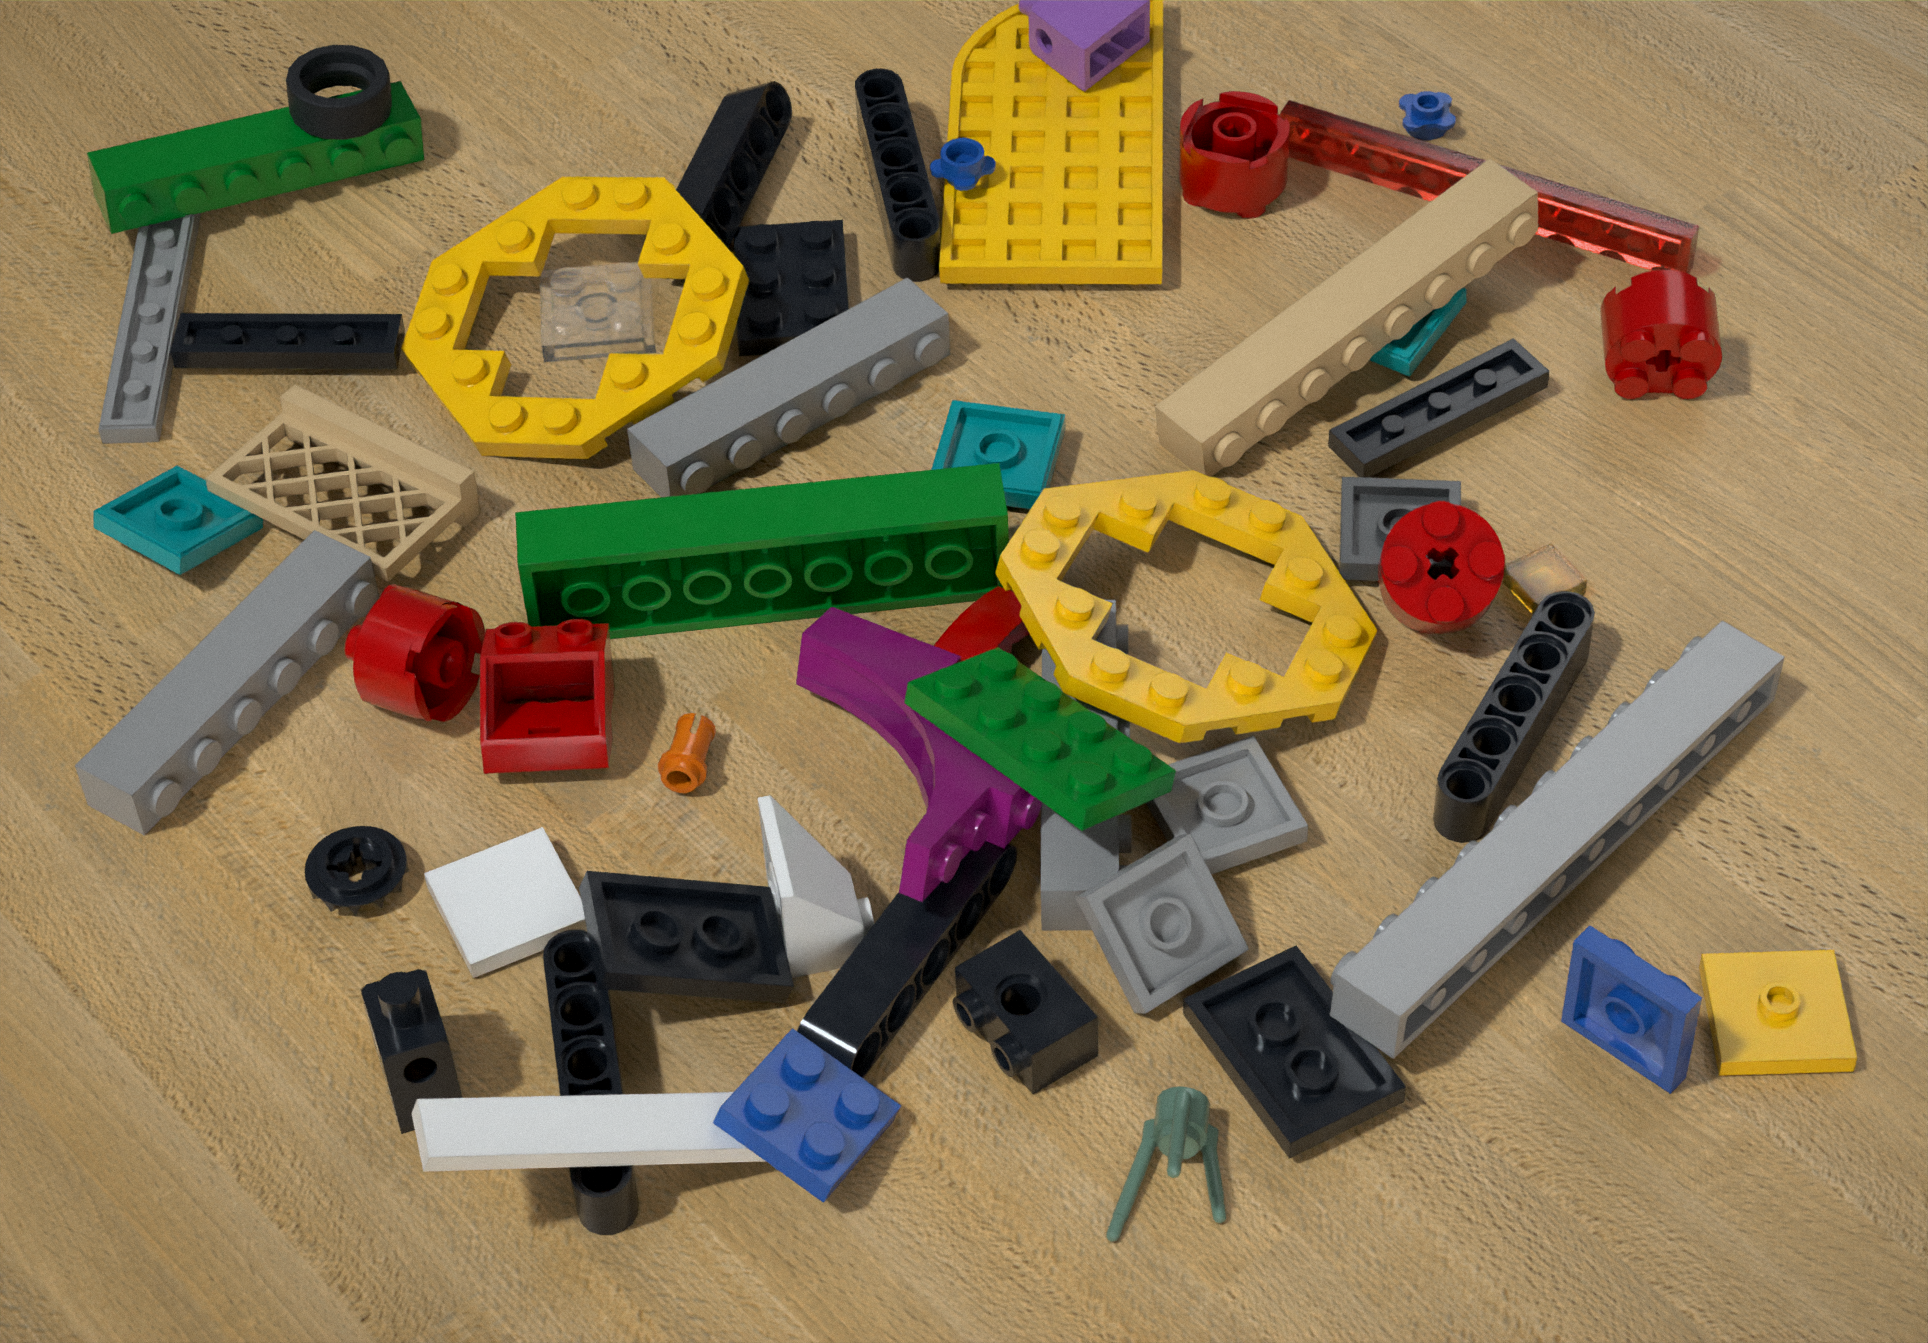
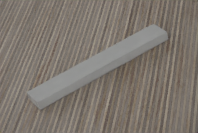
[98,213,201,444]

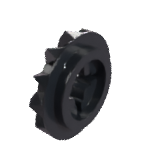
[304,826,409,915]

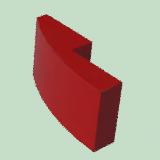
[934,586,1030,661]

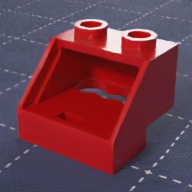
[480,619,615,774]

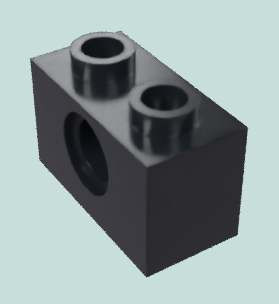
[953,930,1098,1094]

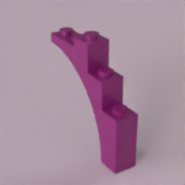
[796,607,1042,902]

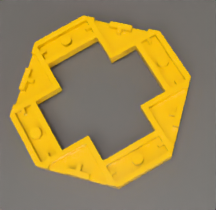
[401,177,749,459]
[995,470,1377,743]

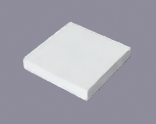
[424,827,587,978]

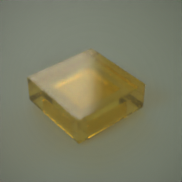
[1502,543,1587,614]

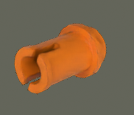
[658,713,716,793]

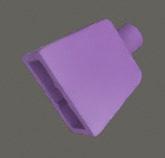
[1019,0,1150,91]

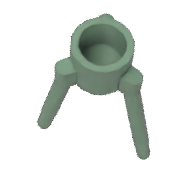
[1106,1086,1226,1242]

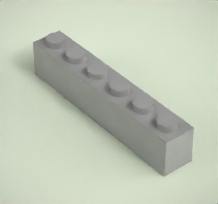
[627,277,950,497]
[75,530,380,836]
[1041,600,1131,931]

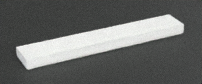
[412,1092,765,1172]

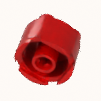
[1179,91,1290,219]
[1600,270,1722,399]
[1378,501,1506,634]
[345,584,485,722]

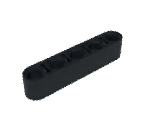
[855,68,941,282]
[664,81,792,280]
[1433,591,1595,843]
[797,841,1017,1078]
[543,930,639,1235]

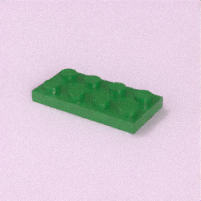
[904,647,1176,831]

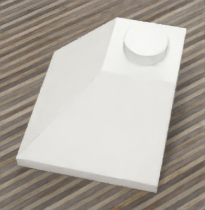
[758,795,874,978]

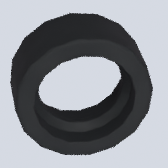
[286,45,392,140]

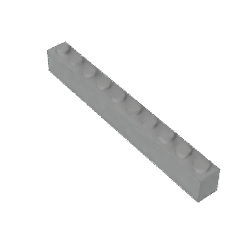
[1330,620,1785,1059]

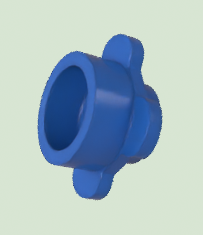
[1399,91,1456,140]
[930,138,996,191]

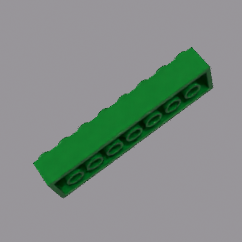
[515,463,1009,639]

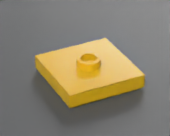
[1699,949,1857,1076]

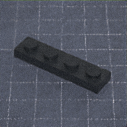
[170,313,405,369]
[1328,338,1550,478]

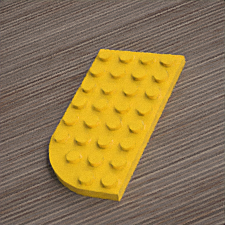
[939,0,1163,285]

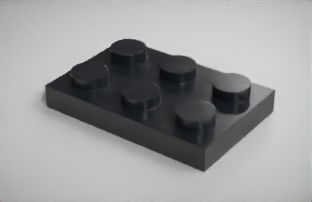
[734,220,849,356]
[579,871,794,1003]
[1183,945,1406,1159]

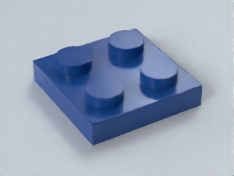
[1561,925,1702,1094]
[713,1028,901,1203]

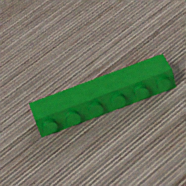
[87,81,424,234]

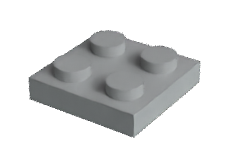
[1146,736,1308,874]
[1075,834,1249,1014]

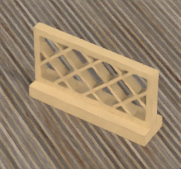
[205,384,480,582]

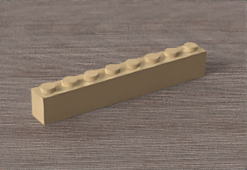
[1155,159,1538,477]

